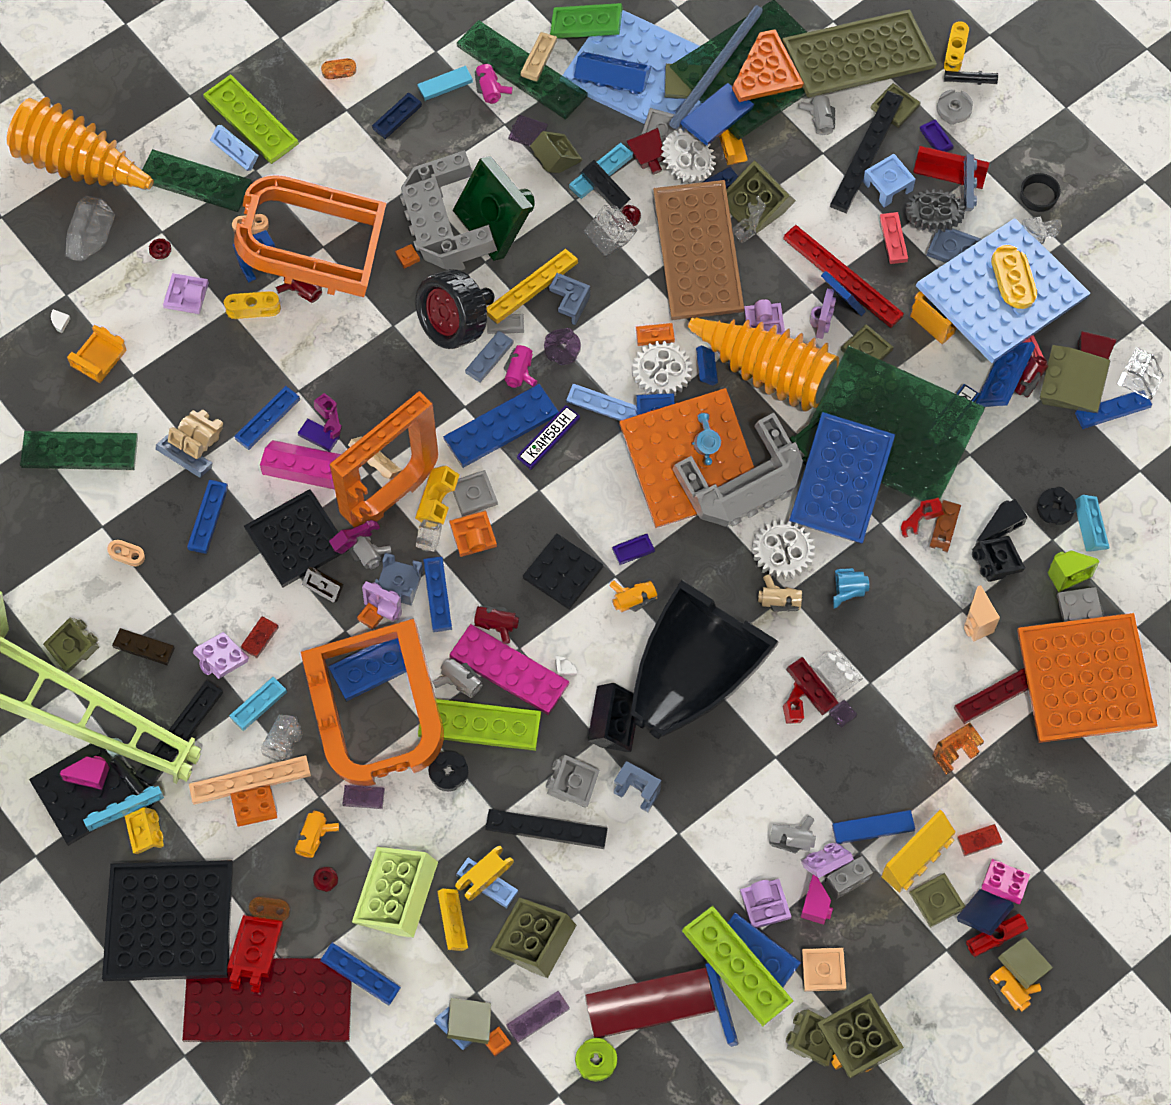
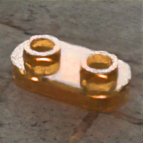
[321,58,357,79]
[249,897,290,921]

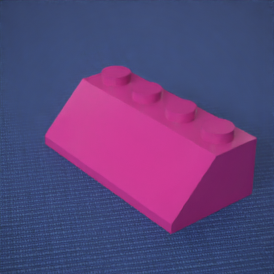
[260,440,341,490]

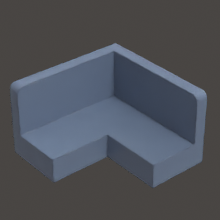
[549,273,590,325]

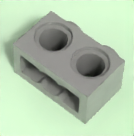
[826,856,873,899]

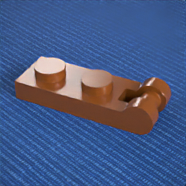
[929,500,961,552]

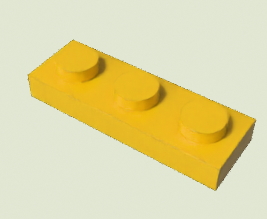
[437,889,468,951]

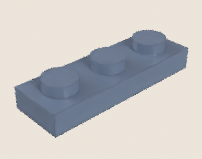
[964,154,977,211]
[465,331,514,383]
[155,435,212,478]

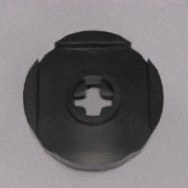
[1037,487,1077,525]
[428,751,469,792]

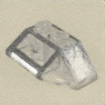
[65,196,115,261]

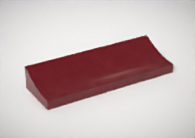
[585,968,716,1038]

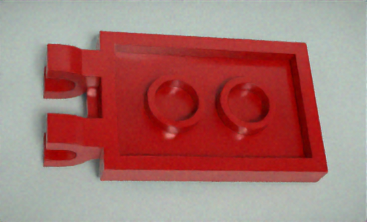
[227,915,283,993]

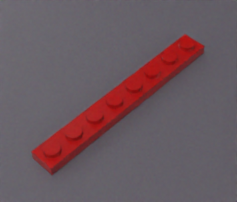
[783,225,904,328]

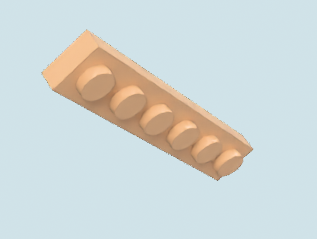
[189,755,311,805]

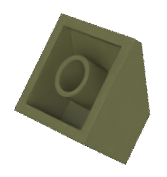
[530,131,583,173]

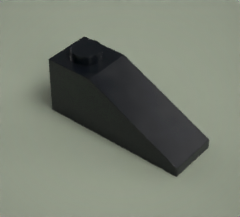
[975,499,1027,545]

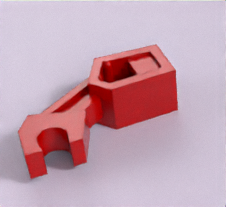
[901,498,944,538]
[783,682,806,724]

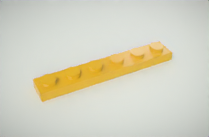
[487,249,578,324]

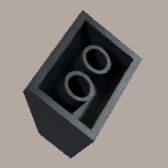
[587,683,636,752]

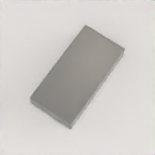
[487,314,524,334]

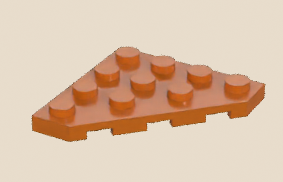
[732,29,804,102]

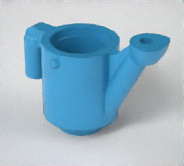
[692,413,721,466]
[833,568,869,608]

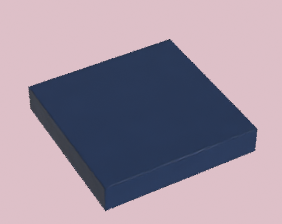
[957,889,1014,936]

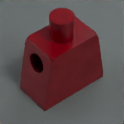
[627,128,665,174]
[1078,331,1116,359]

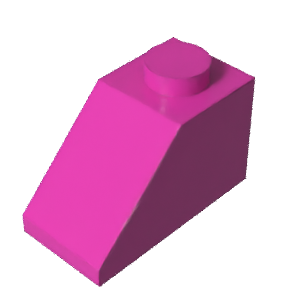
[60,756,109,790]
[800,875,833,925]

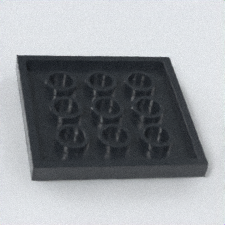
[244,489,349,588]
[29,743,133,846]

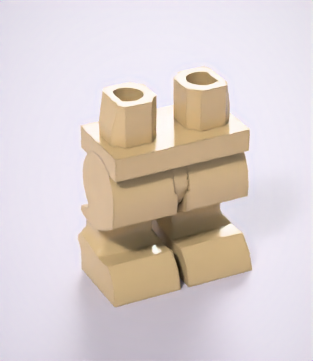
[168,410,223,459]

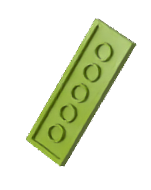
[203,74,299,164]
[418,699,541,751]
[682,906,793,1027]

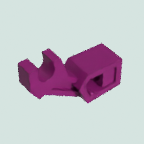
[314,393,342,439]
[329,520,380,554]

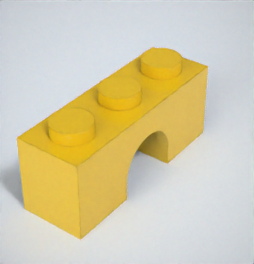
[415,466,460,527]

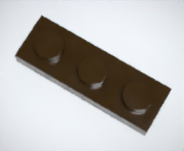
[112,628,175,665]

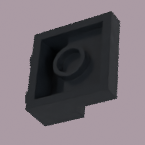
[972,536,1025,582]

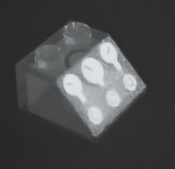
[1118,348,1164,400]
[810,649,863,699]

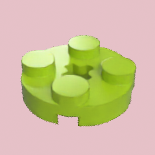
[575,1038,617,1081]

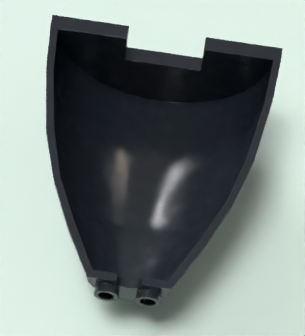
[631,580,779,739]

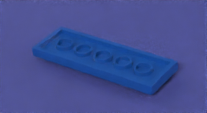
[443,384,559,468]

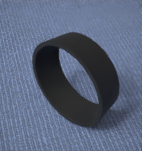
[1021,173,1061,212]

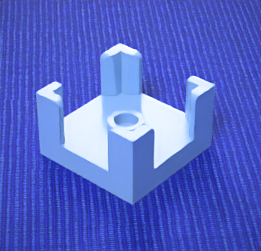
[863,154,915,207]

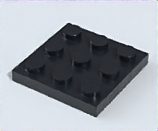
[523,533,603,610]

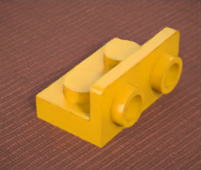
[125,807,164,854]

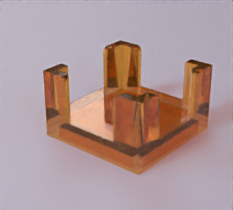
[932,723,984,775]

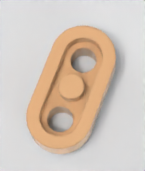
[232,214,269,234]
[107,540,145,566]

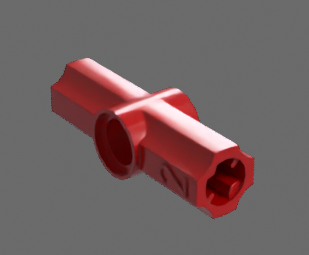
[966,913,1028,957]

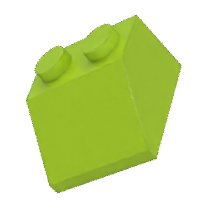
[1047,550,1099,592]

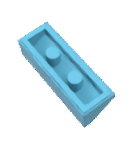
[1075,495,1110,552]

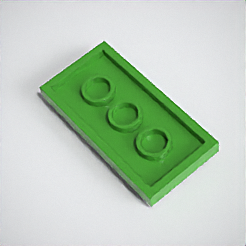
[550,3,623,38]

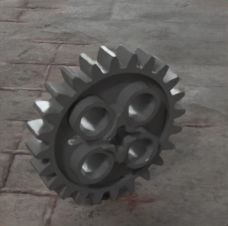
[906,189,965,233]

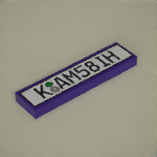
[517,405,580,470]

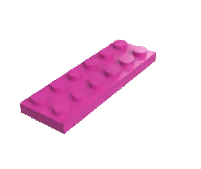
[449,624,569,715]

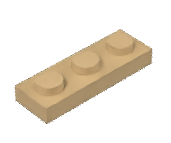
[521,32,557,82]
[348,436,402,479]

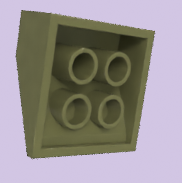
[726,160,796,236]
[1040,345,1111,413]
[490,897,577,978]
[817,993,904,1079]

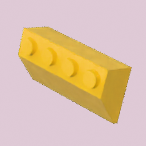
[881,810,955,893]

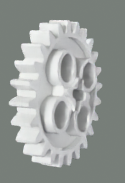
[661,128,716,184]
[632,341,692,396]
[752,520,815,580]

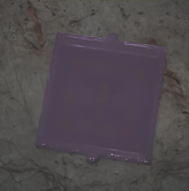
[508,115,548,147]

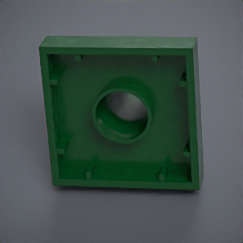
[452,156,535,261]

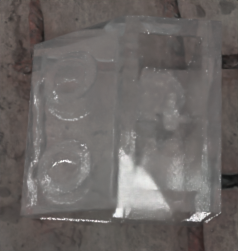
[583,205,638,257]
[260,714,303,762]

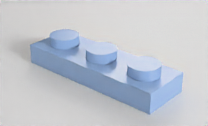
[210,125,259,171]
[456,858,518,909]

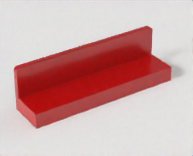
[913,146,990,189]

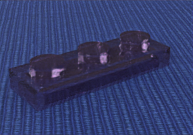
[506,991,570,1043]

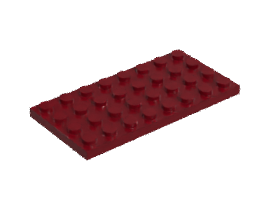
[182,958,352,1042]

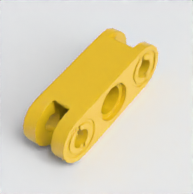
[944,21,969,71]
[224,291,281,319]
[455,846,514,901]

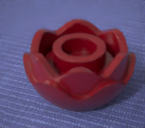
[621,205,641,227]
[149,238,171,260]
[313,867,338,892]

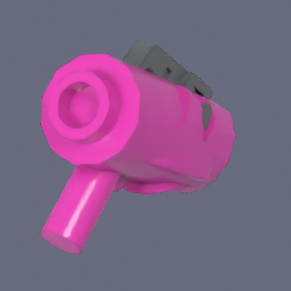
[475,64,513,104]
[504,345,537,388]

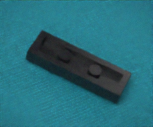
[580,160,631,212]

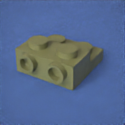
[43,617,99,673]
[786,1009,833,1066]

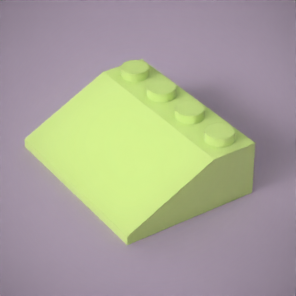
[352,847,438,938]

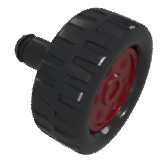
[416,269,495,349]

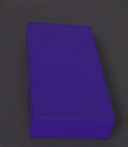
[920,119,954,152]
[298,418,340,452]
[612,534,655,565]

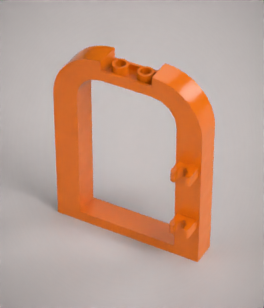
[234,175,386,297]
[330,391,438,528]
[301,619,444,786]

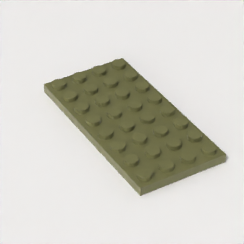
[782,9,937,98]

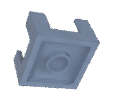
[375,553,423,606]
[614,761,661,812]

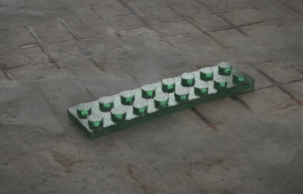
[457,20,588,120]

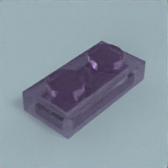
[342,785,385,809]

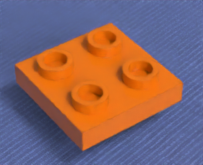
[449,511,497,557]
[230,785,277,827]

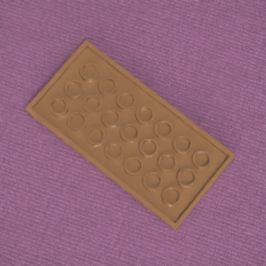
[653,180,744,320]

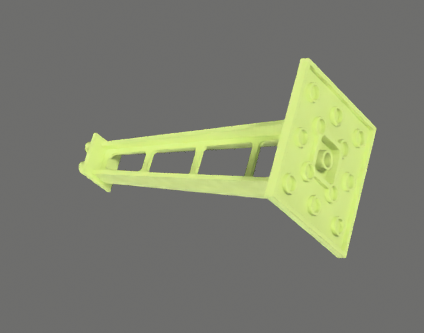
[0,591,201,784]

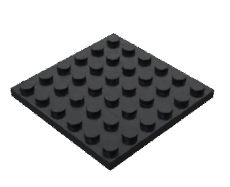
[102,860,233,981]

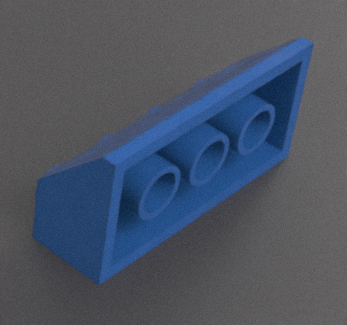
[574,51,652,94]

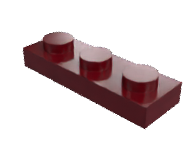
[786,657,839,716]

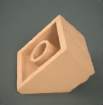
[964,585,1000,642]

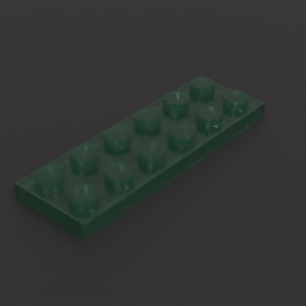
[142,149,252,212]
[20,431,138,470]

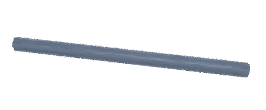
[669,5,763,129]

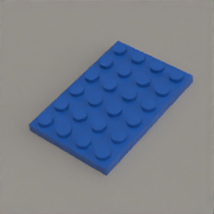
[789,412,895,544]

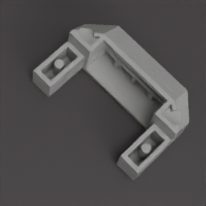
[400,150,497,270]
[672,413,803,527]

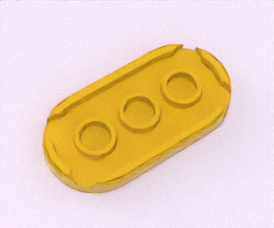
[991,245,1037,309]

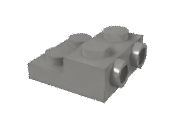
[546,755,600,808]

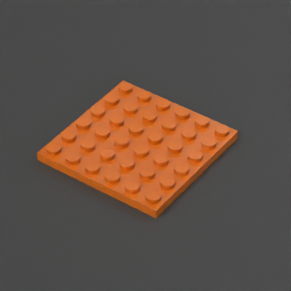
[619,388,754,528]
[1017,613,1158,743]

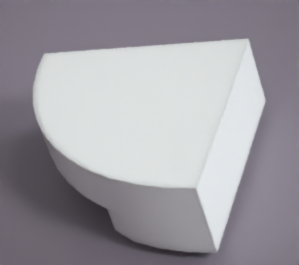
[51,309,70,333]
[556,656,577,677]

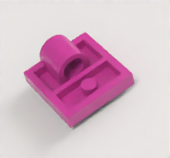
[981,859,1030,905]

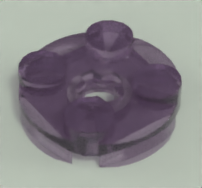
[544,328,581,365]

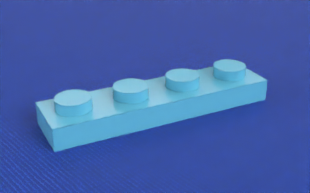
[569,143,633,199]
[83,786,164,832]

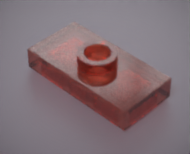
[240,616,279,658]
[957,824,1003,857]

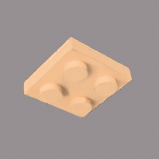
[802,948,846,992]

